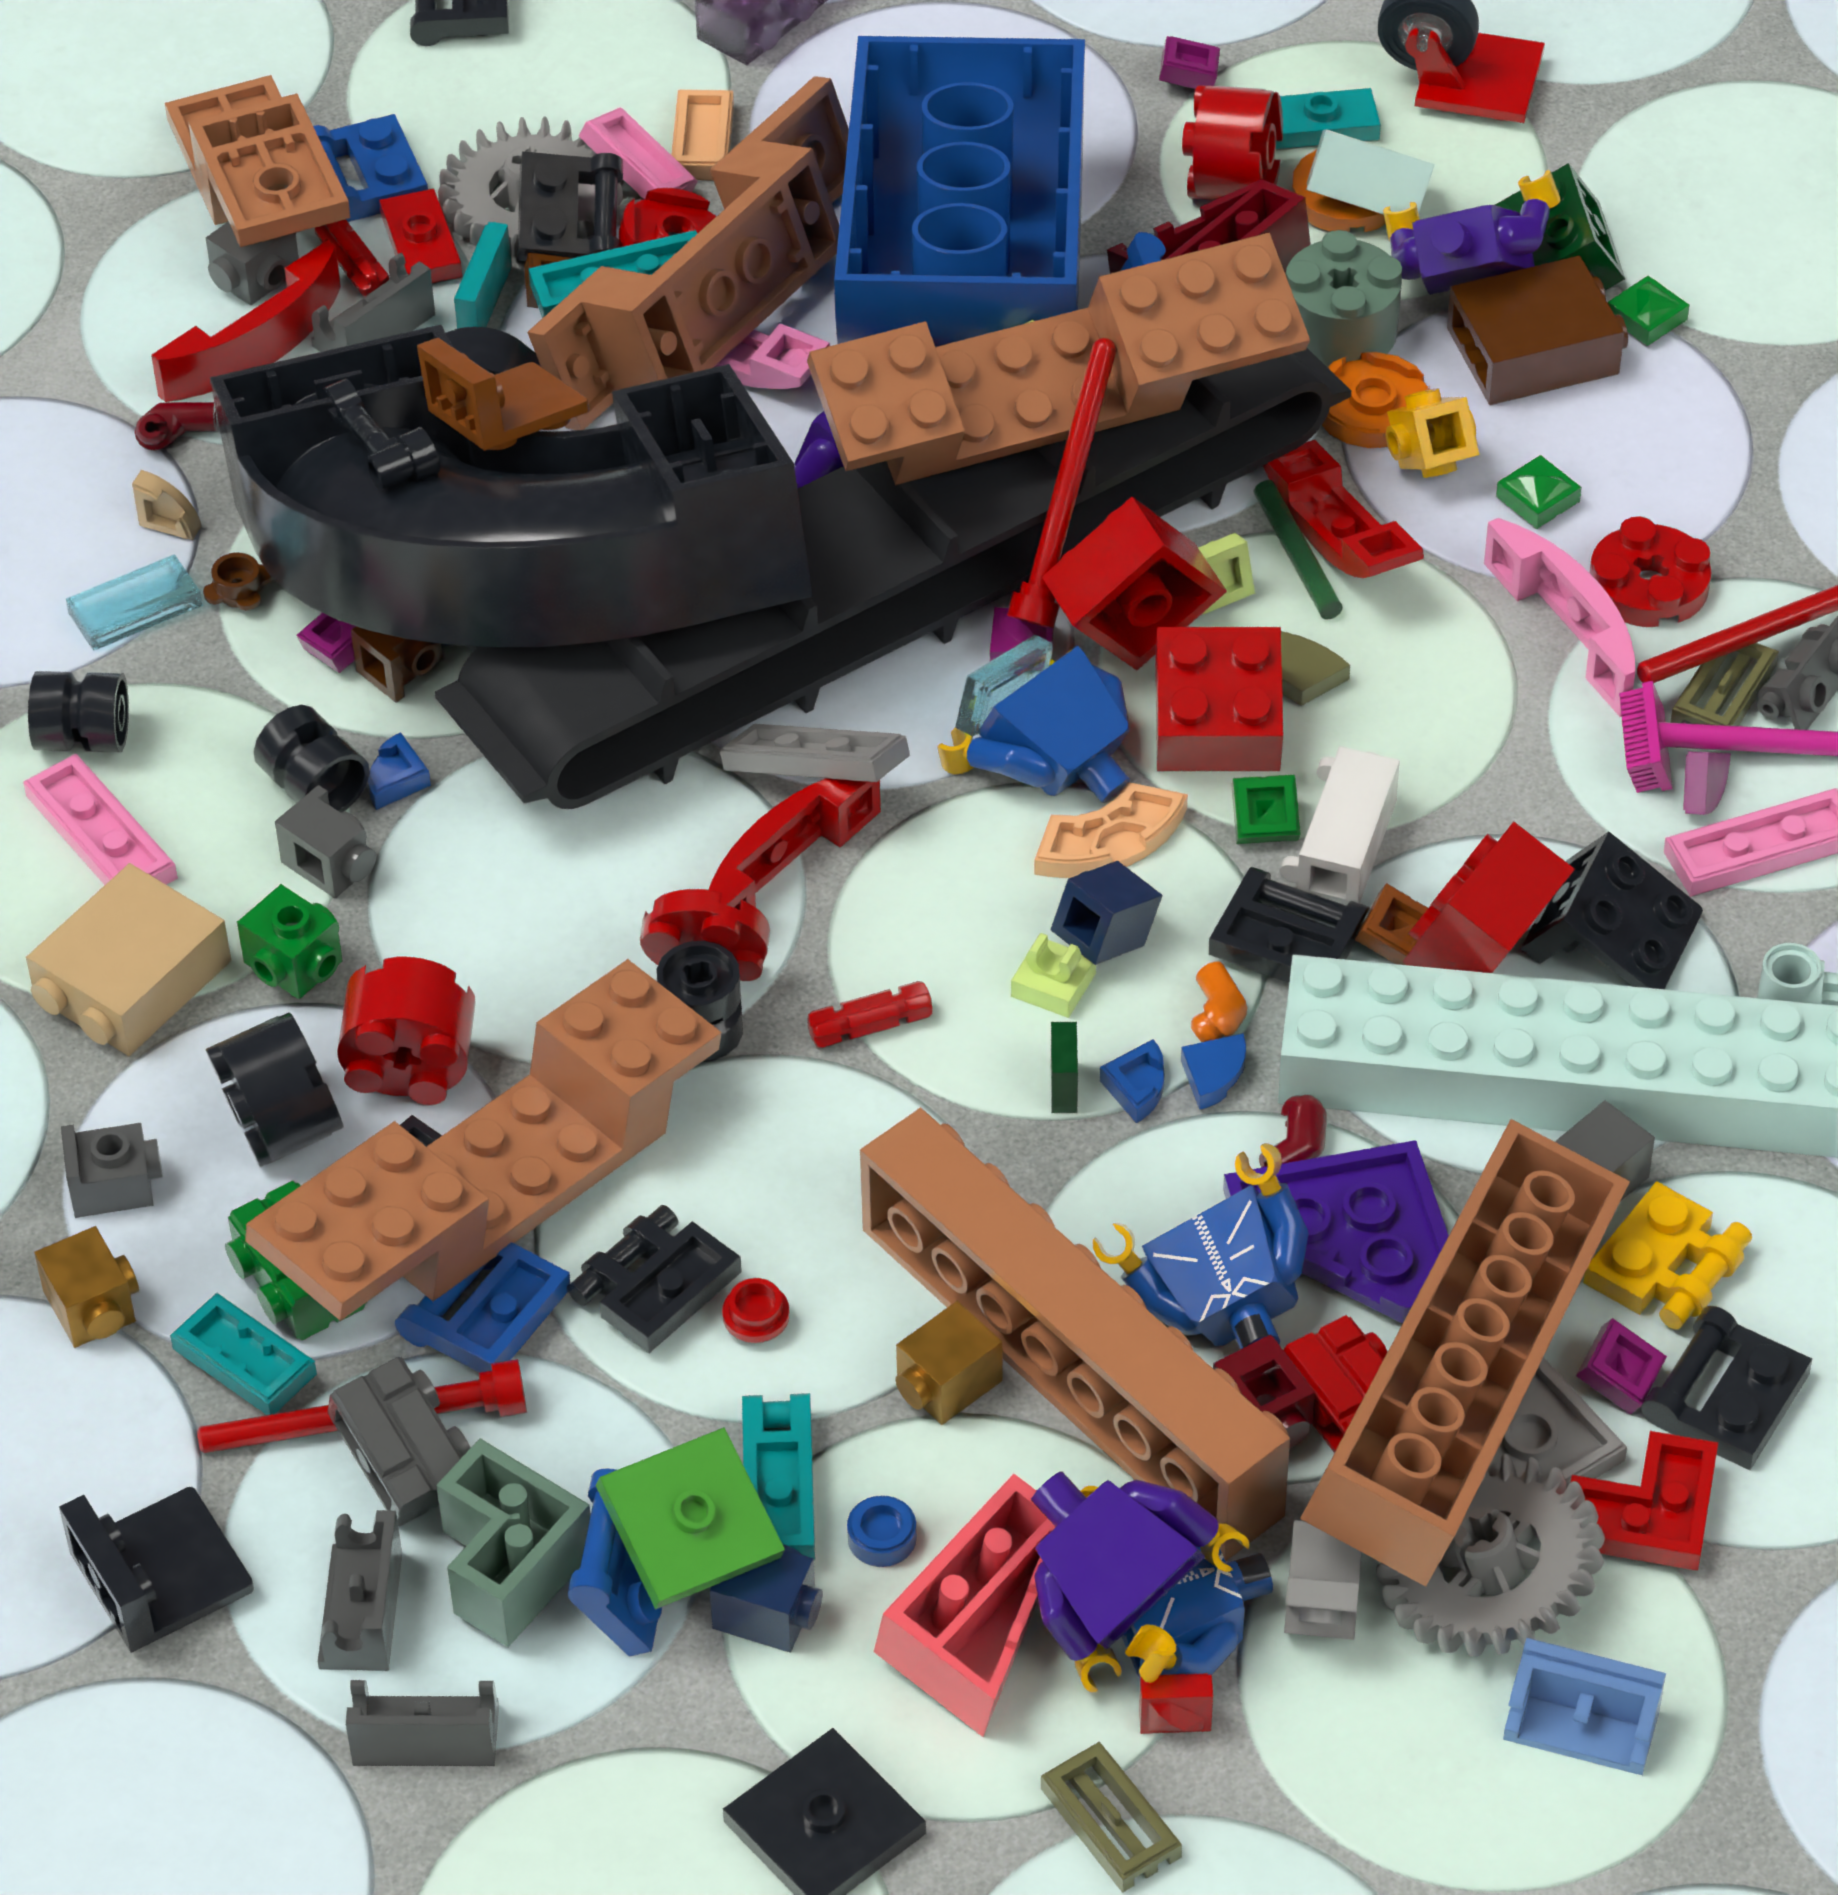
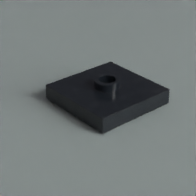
[723,1728,926,1895]

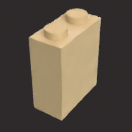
[26,863,232,1056]

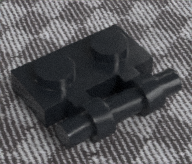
[567,1205,742,1353]

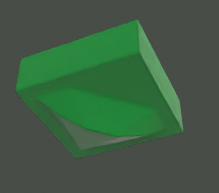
[1608,275,1690,346]
[1496,455,1582,529]
[1231,775,1301,844]

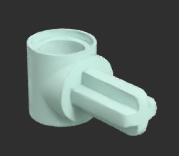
[1757,943,1838,1006]

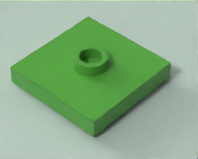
[595,1427,785,1610]

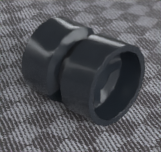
[28,671,129,753]
[253,704,370,812]
[656,941,743,1062]

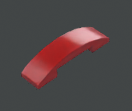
[151,240,341,402]
[1263,439,1424,578]
[708,778,881,910]

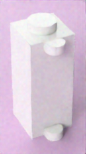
[1279,746,1400,906]

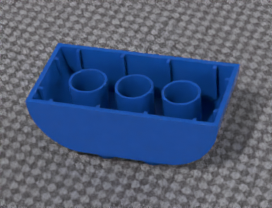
[834,36,1085,347]

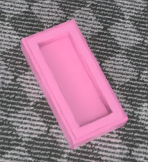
[579,107,698,199]

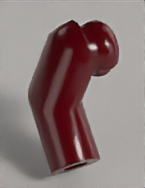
[135,402,217,451]

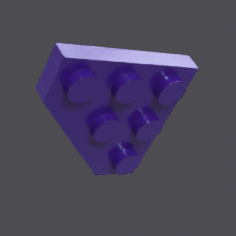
[1223,1140,1449,1324]

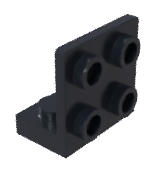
[1520,831,1703,990]
[59,1487,254,1653]

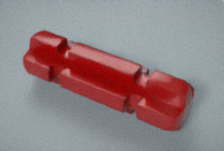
[314,219,390,296]
[807,981,933,1048]

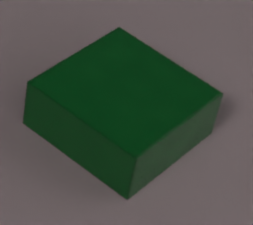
[1051,1022,1078,1113]

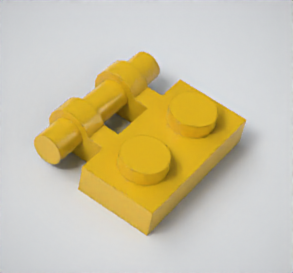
[1583,1181,1752,1330]

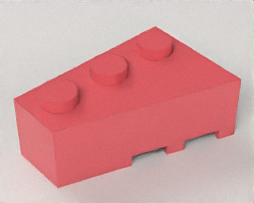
[874,1474,1055,1737]

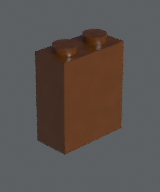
[1447,256,1628,405]

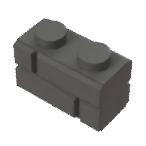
[327,1357,471,1526]

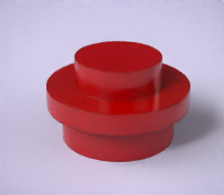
[722,1278,790,1343]

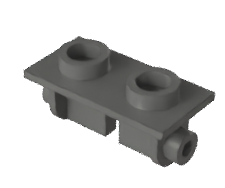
[1757,616,1838,730]

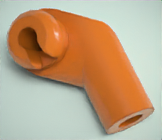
[1191,961,1247,1042]

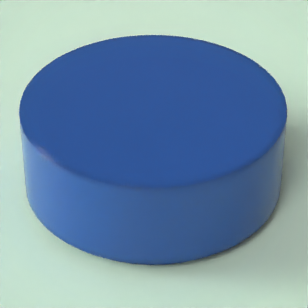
[847,1496,917,1567]

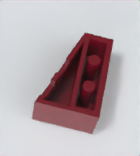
[1107,179,1311,274]

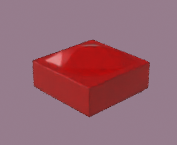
[1139,1673,1213,1734]

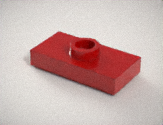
[379,188,463,284]

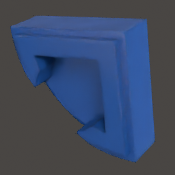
[368,732,431,810]
[1181,1033,1246,1110]
[1100,1039,1165,1123]

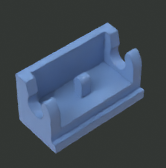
[1503,1638,1666,1776]

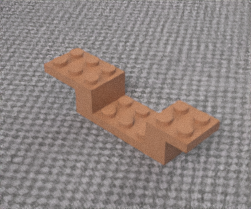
[527,76,849,430]
[807,232,1310,485]
[245,959,722,1321]

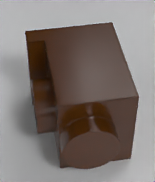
[351,626,443,703]

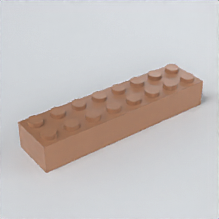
[860,1107,1290,1561]
[1300,1119,1630,1587]

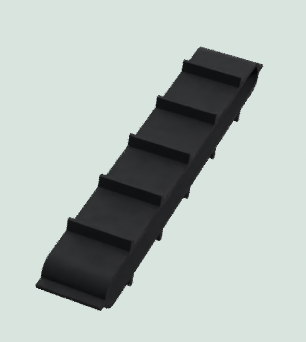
[435,348,1352,809]

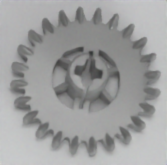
[438,116,624,257]
[1376,1453,1605,1656]

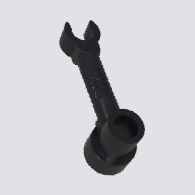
[323,379,440,491]

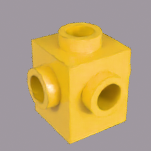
[1386,388,1480,478]

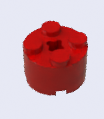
[1182,85,1283,200]
[337,956,476,1105]

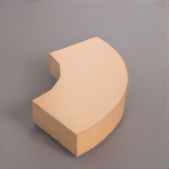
[1034,782,1188,878]

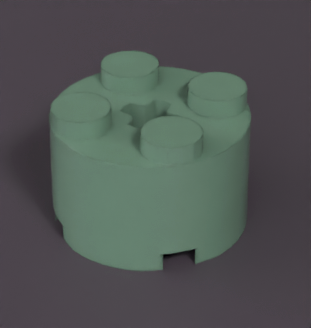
[1286,230,1402,367]

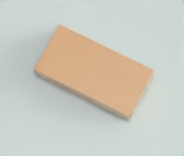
[671,89,734,180]

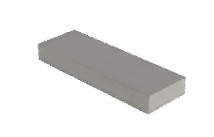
[720,724,910,782]

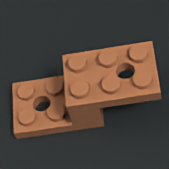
[165,75,351,247]

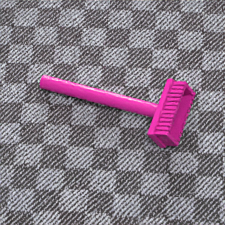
[1619,681,1838,793]

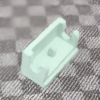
[1306,129,1435,215]

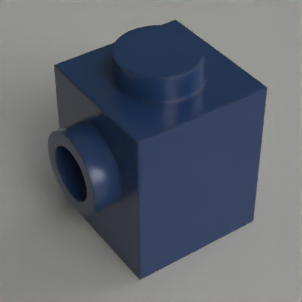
[1050,861,1163,965]
[709,1545,823,1653]

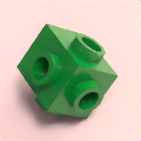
[237,884,343,999]

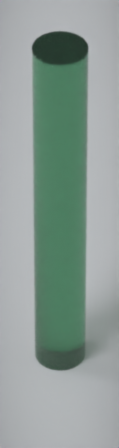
[1253,480,1343,619]

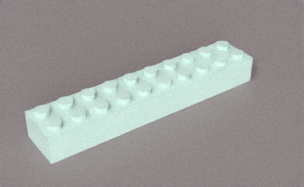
[1278,955,1838,1158]

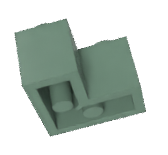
[436,1438,591,1648]

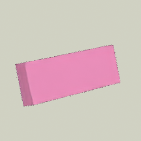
[23,754,178,885]
[1664,788,1838,897]

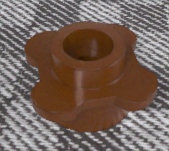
[203,552,272,611]

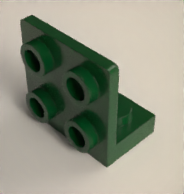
[1495,163,1625,290]

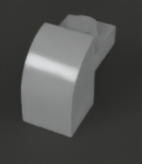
[1284,1520,1362,1640]

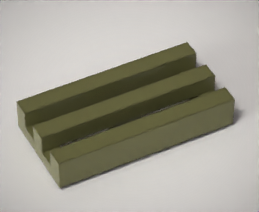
[1670,643,1779,726]
[1041,1741,1182,1893]

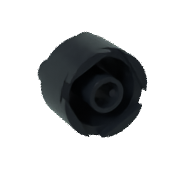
[205,1012,344,1168]

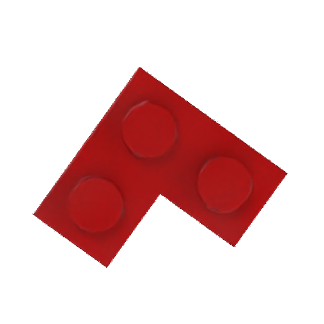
[1570,1431,1718,1571]

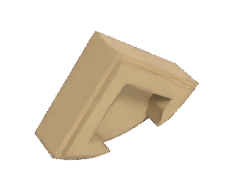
[132,470,202,540]

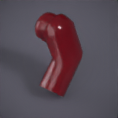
[1259,1095,1327,1168]

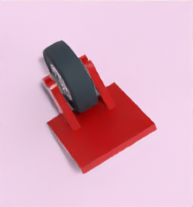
[1378,0,1545,123]

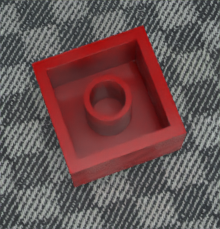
[1042,497,1227,671]
[1155,627,1283,771]
[1402,821,1575,973]

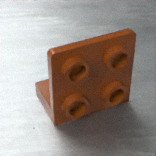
[417,338,589,451]

